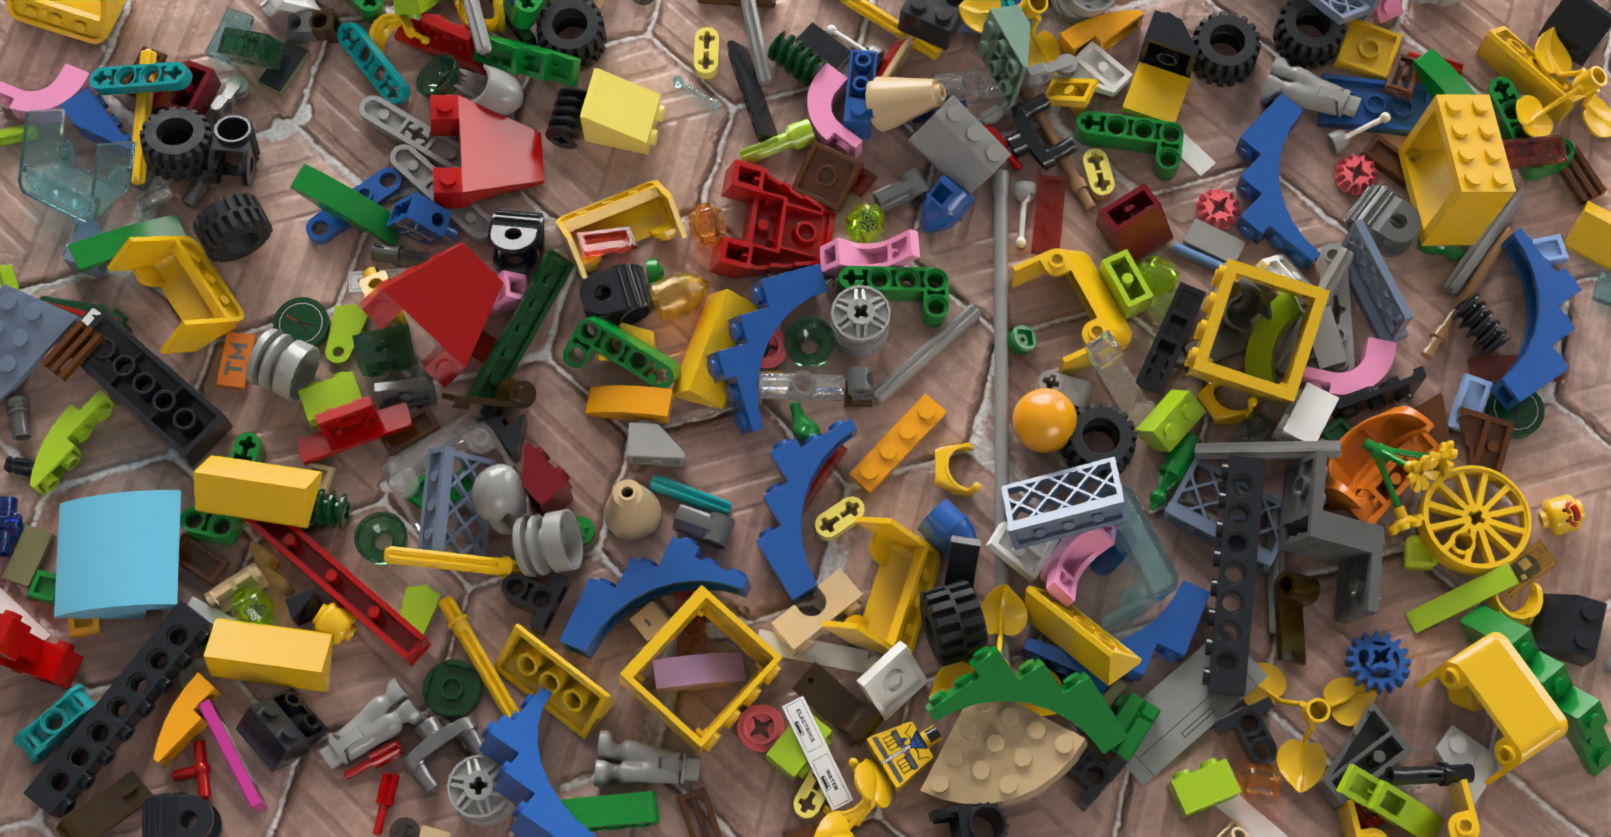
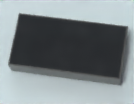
[944,535,981,588]

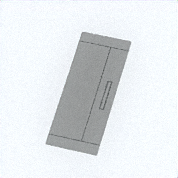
[1126,628,1268,786]

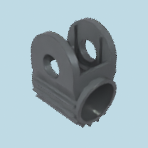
[1343,184,1421,257]

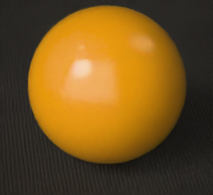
[1012,388,1077,453]

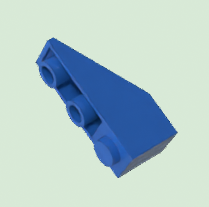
[843,49,878,139]
[60,87,132,158]

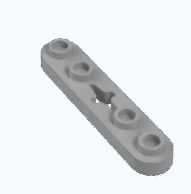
[359,96,460,168]
[390,144,491,243]
[1319,243,1355,373]

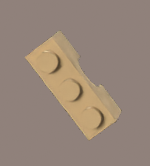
[771,568,863,656]

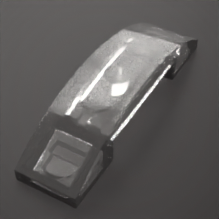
[1085,330,1156,440]

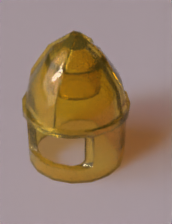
[648,271,710,323]

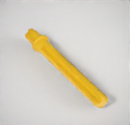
[838,0,942,60]
[128,49,158,185]
[384,546,527,579]
[439,596,520,718]

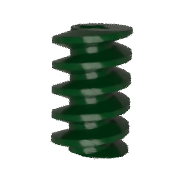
[767,31,829,86]
[309,488,351,530]

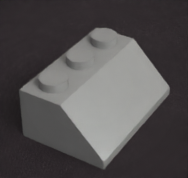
[908,95,1012,194]

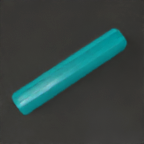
[649,474,732,516]

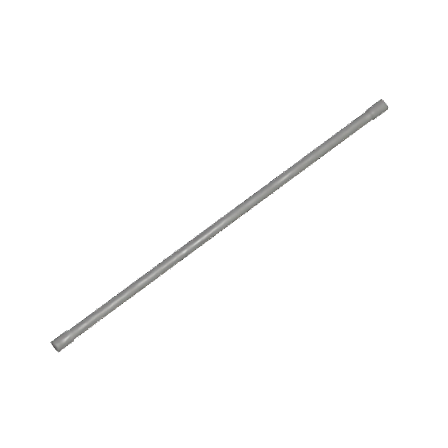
[992,169,1010,664]

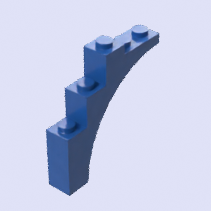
[1236,94,1321,272]
[1490,228,1582,412]
[707,264,828,435]
[756,418,857,605]
[559,536,751,660]
[1022,580,1210,695]
[479,686,597,837]

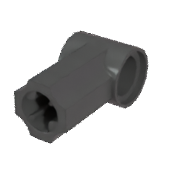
[873,168,931,216]
[672,504,735,550]

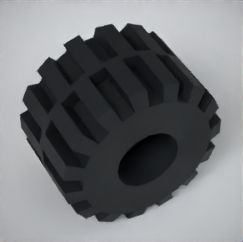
[920,580,988,667]

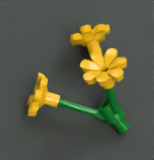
[1362,438,1458,536]

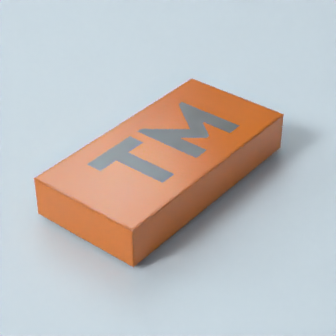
[216,332,257,391]

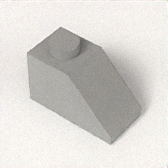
[627,420,686,467]

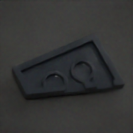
[1331,366,1427,419]

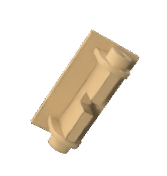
[204,562,270,614]

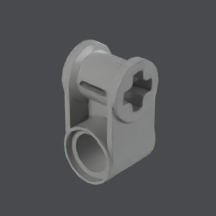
[1035,370,1093,413]

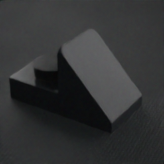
[480,405,528,464]

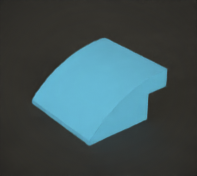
[54,490,181,619]

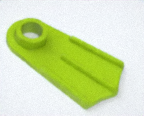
[325,303,369,364]
[400,584,442,635]

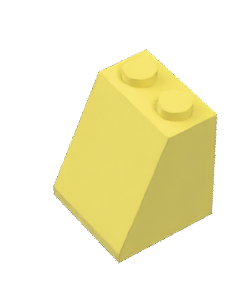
[580,68,665,155]

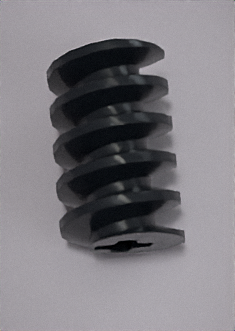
[545,87,587,149]
[1451,292,1511,357]

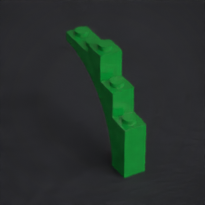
[1459,603,1611,777]
[925,645,1129,754]

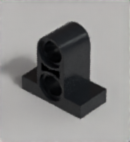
[501,573,570,637]
[1213,696,1277,767]
[1066,748,1127,812]

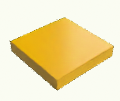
[1334,19,1403,81]
[1121,62,1191,122]

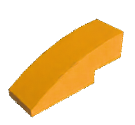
[1058,10,1144,57]
[585,385,674,424]
[153,672,222,768]

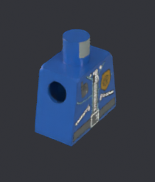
[386,192,459,245]

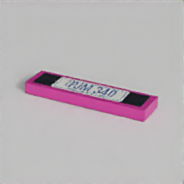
[199,699,268,813]

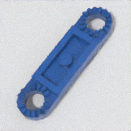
[306,167,403,245]

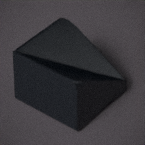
[285,588,322,626]

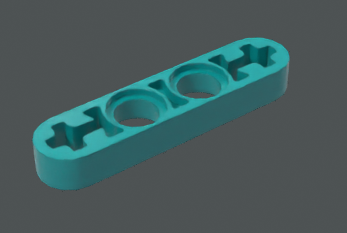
[337,22,411,105]
[89,62,192,95]

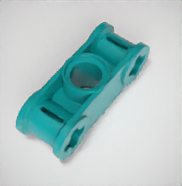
[12,684,97,765]

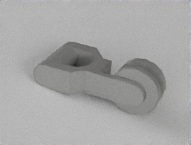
[1024,54,1078,89]
[211,75,249,125]

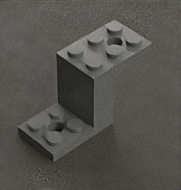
[1278,451,1385,624]

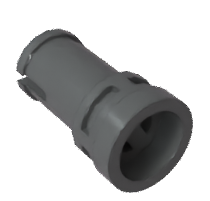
[5,396,31,441]

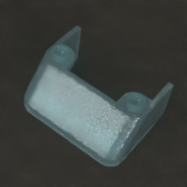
[18,109,136,223]
[1084,486,1178,631]

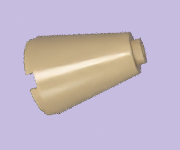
[865,76,946,132]
[604,480,662,542]

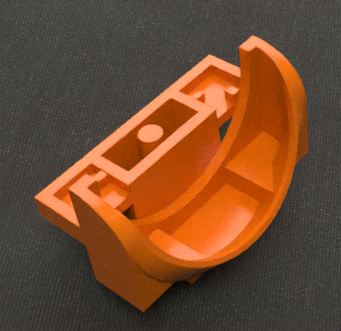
[1324,406,1439,524]

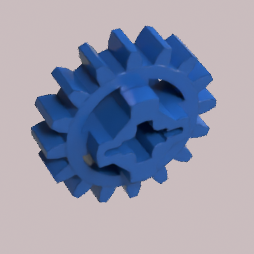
[1344,630,1412,695]

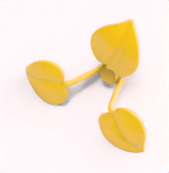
[958,0,1061,78]
[1516,27,1611,139]
[929,584,1062,717]
[1242,662,1377,793]
[814,758,892,837]

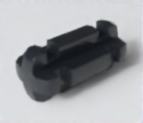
[4,456,35,476]

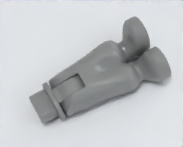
[1259,56,1362,118]
[319,677,426,770]
[594,730,701,787]

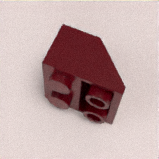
[152,60,222,116]
[1095,183,1174,262]
[522,442,574,517]

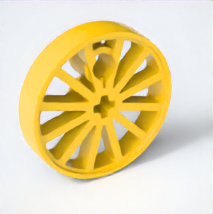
[1416,465,1532,576]

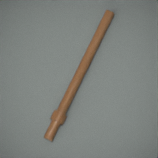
[1020,76,1096,212]
[1420,226,1515,360]

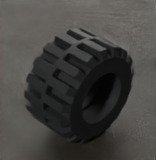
[536,0,607,70]
[1273,0,1347,69]
[1192,11,1261,87]
[139,107,213,182]
[193,193,273,262]
[1062,402,1137,479]

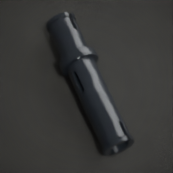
[1384,762,1475,787]

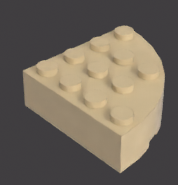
[920,701,1088,808]

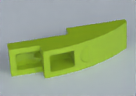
[30,389,115,497]
[1336,764,1444,837]

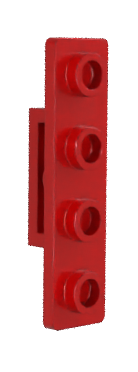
[394,12,487,75]
[297,396,413,465]

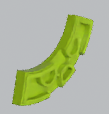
[1245,292,1304,405]

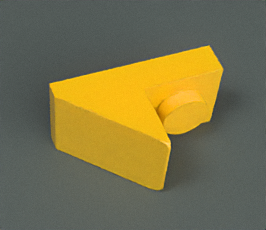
[1045,78,1099,118]

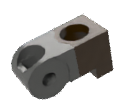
[287,8,341,44]
[843,367,873,408]

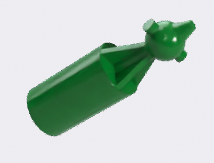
[1149,432,1203,511]

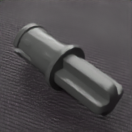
[371,243,428,267]

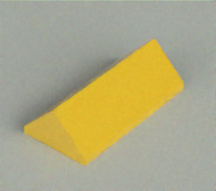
[1476,26,1586,124]
[1564,201,1611,271]
[672,289,757,410]
[193,455,323,528]
[1025,585,1142,686]
[204,618,334,692]
[494,624,614,740]

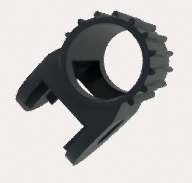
[208,113,260,187]
[488,208,545,276]
[580,263,655,326]
[142,792,222,837]
[928,801,1010,837]

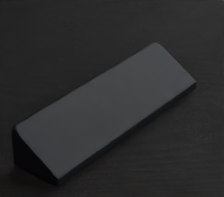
[727,40,778,143]

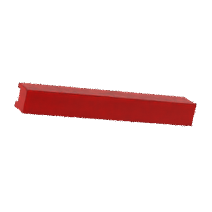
[241,518,432,667]

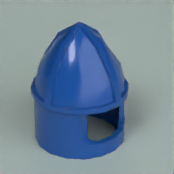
[921,174,976,233]
[917,499,977,556]

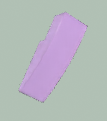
[652,653,747,694]

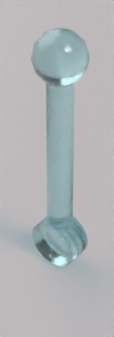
[673,76,721,109]

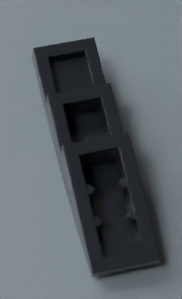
[1135,281,1207,394]

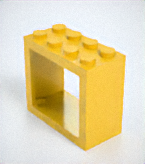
[1398,94,1516,246]
[1184,258,1330,407]
[619,585,782,754]

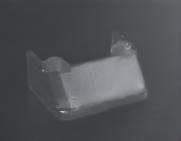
[381,413,518,537]

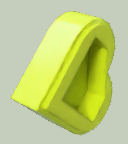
[1403,535,1438,571]

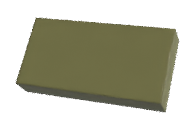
[2,525,56,588]

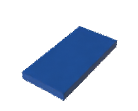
[1317,73,1431,136]

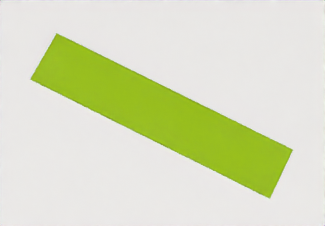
[1405,563,1519,633]

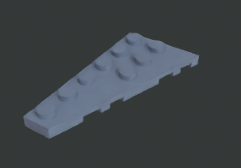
[0,284,82,407]

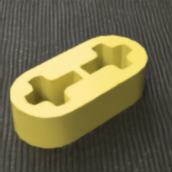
[694,27,720,79]
[1082,148,1115,201]
[815,496,865,541]
[793,769,826,820]

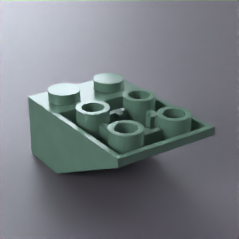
[977,5,1030,107]

